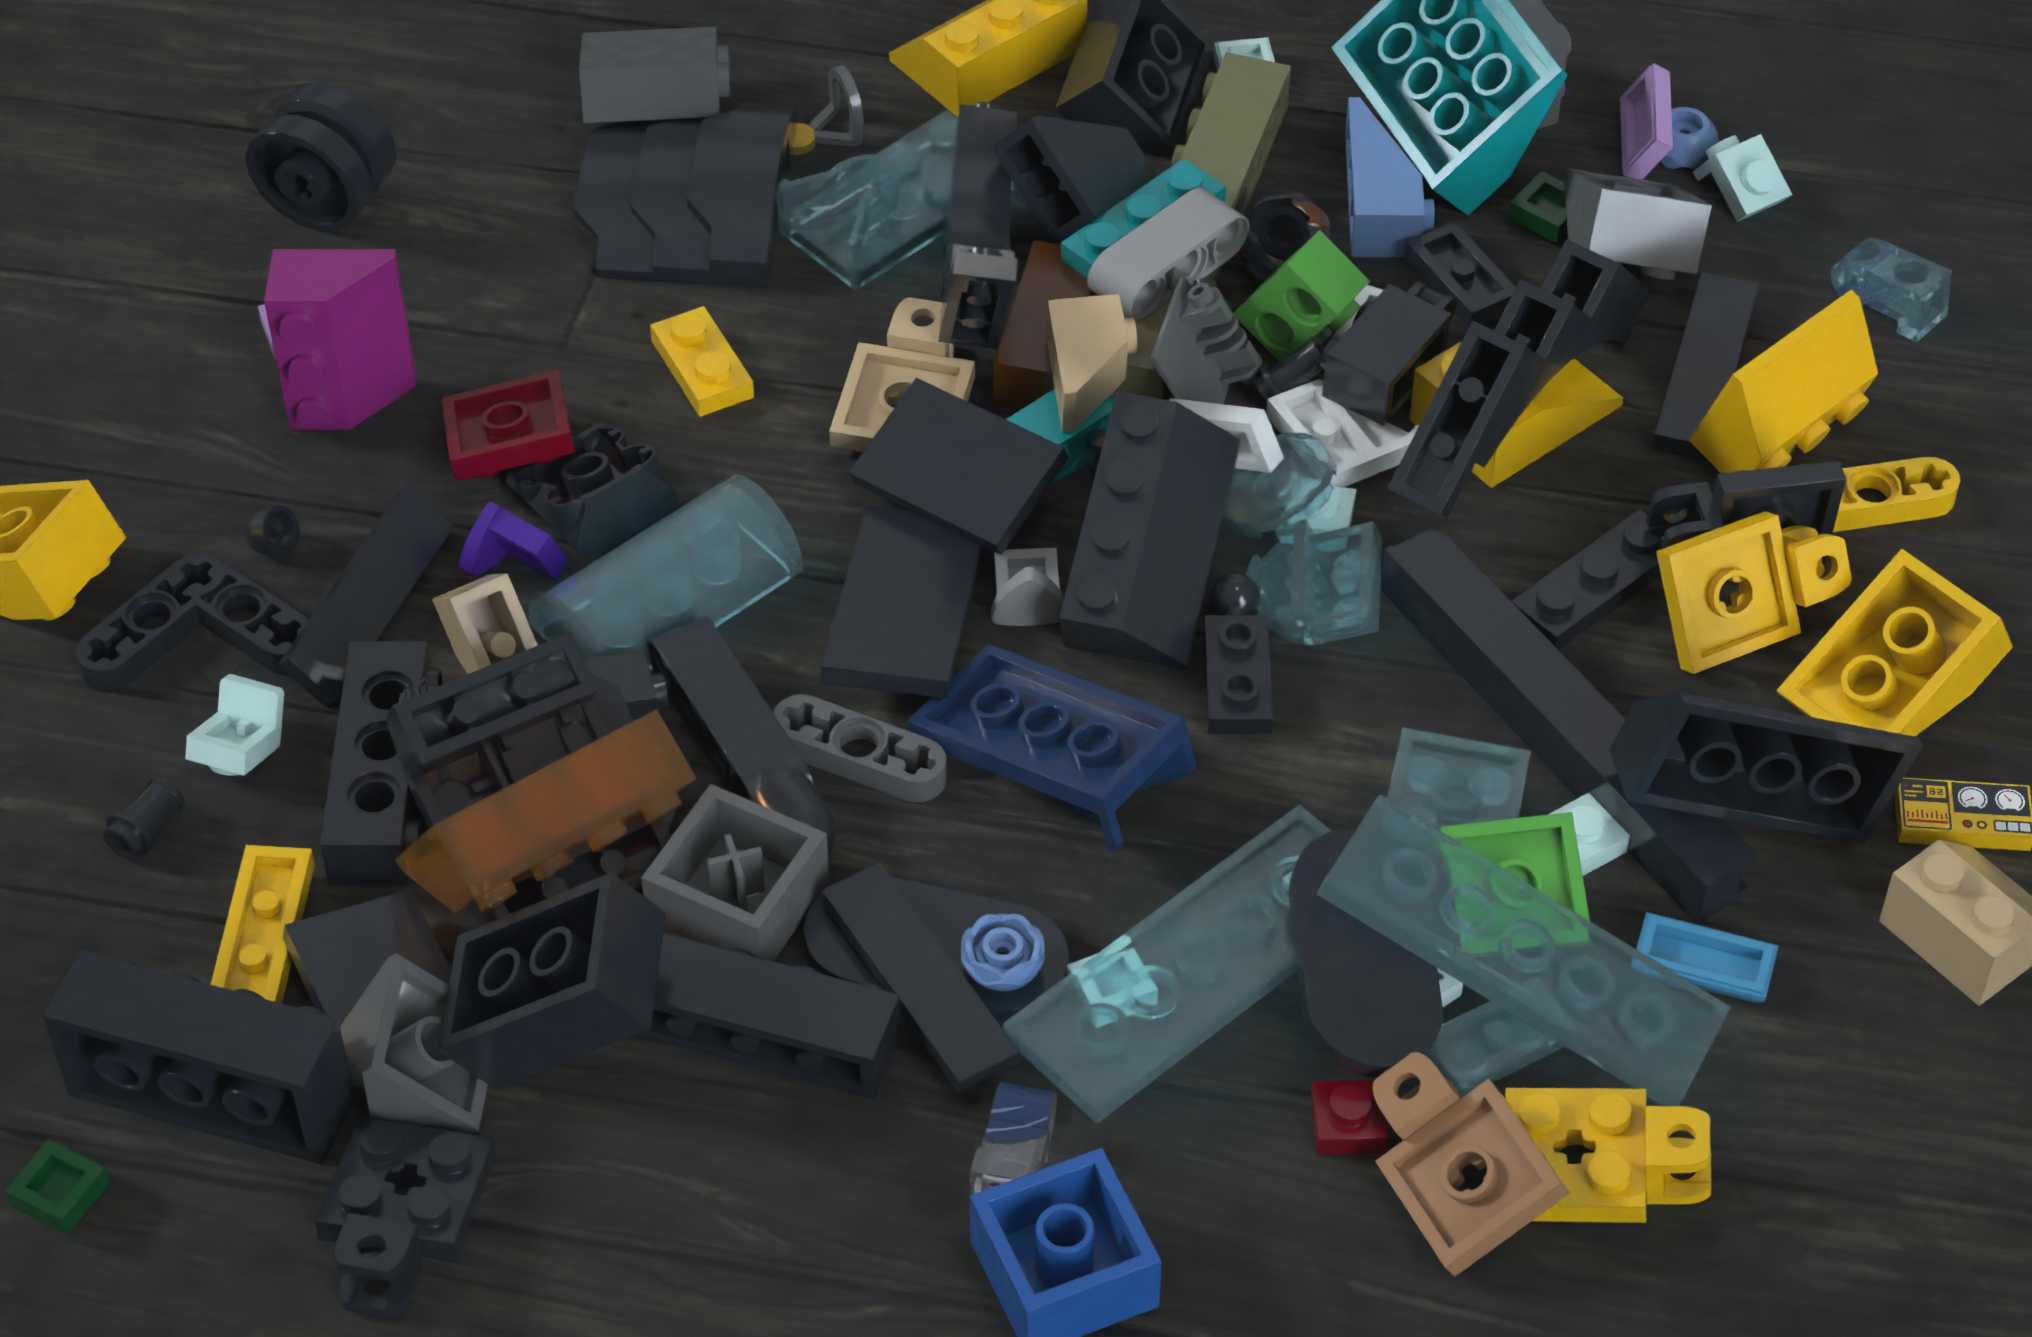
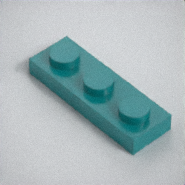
[1061,158,1226,279]

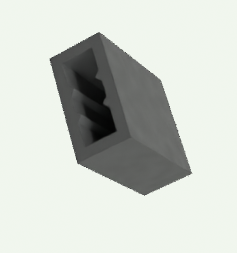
[579,27,730,123]

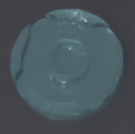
[1224,433,1337,538]

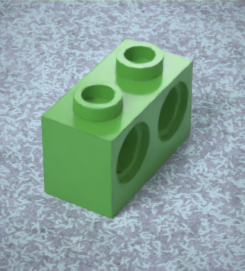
[1233,230,1370,361]

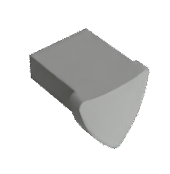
[991,548,1064,626]

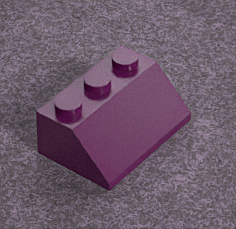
[264,249,417,430]

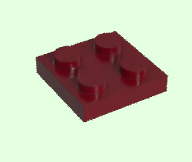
[441,369,575,481]

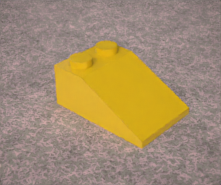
[1409,342,1623,488]
[0,480,127,621]
[1776,549,2013,737]

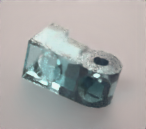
[1830,237,1952,342]

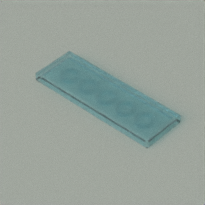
[1317,794,1731,1106]
[1003,804,1332,1123]

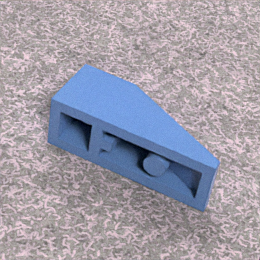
[1345,97,1435,257]

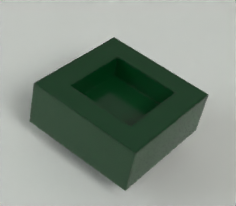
[1508,171,1568,243]
[5,1139,110,1235]

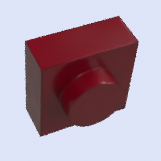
[1311,1079,1388,1155]

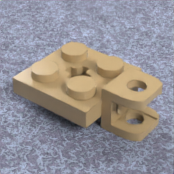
[829,297,975,452]

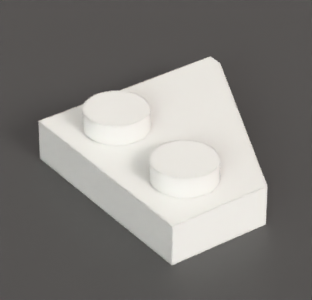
[1266,378,1419,487]

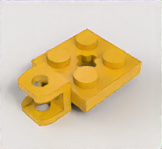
[1656,511,1852,674]
[1505,1088,1711,1223]

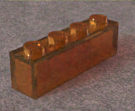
[395,709,697,913]

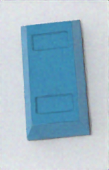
[1631,912,1779,1003]

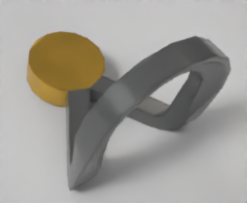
[793,65,864,155]

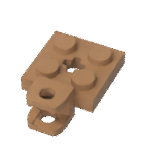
[1373,1052,1570,1277]

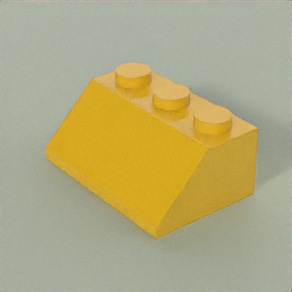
[889,0,1088,117]
[1689,289,1879,474]

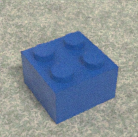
[970,1148,1162,1337]

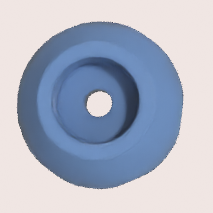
[1661,107,1719,169]
[961,914,1045,991]

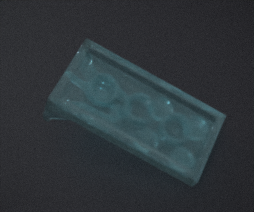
[777,110,1016,291]

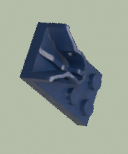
[907,644,1197,852]

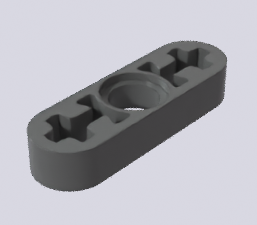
[773,694,947,802]

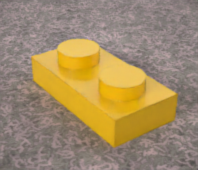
[650,306,754,417]

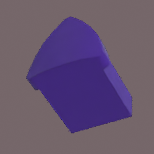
[459,501,569,581]

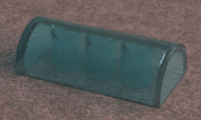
[528,475,803,670]

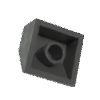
[1564,168,1712,280]

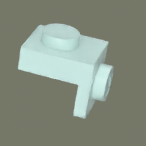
[1693,134,1792,222]
[185,674,284,776]

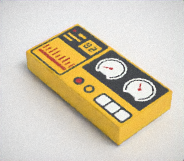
[1894,778,2032,851]

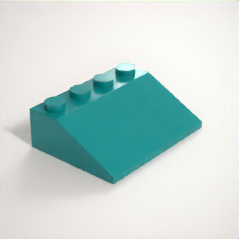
[1331,0,1568,216]

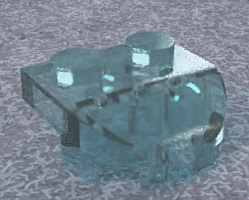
[1246,519,1382,645]

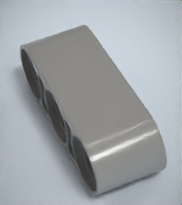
[1087,188,1250,321]

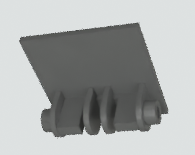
[1150,275,1263,404]

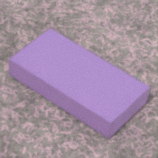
[1620,63,1673,179]

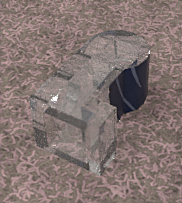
[970,1082,1057,1195]

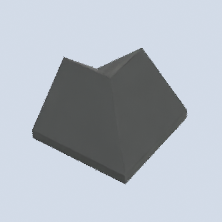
[340,953,488,1134]

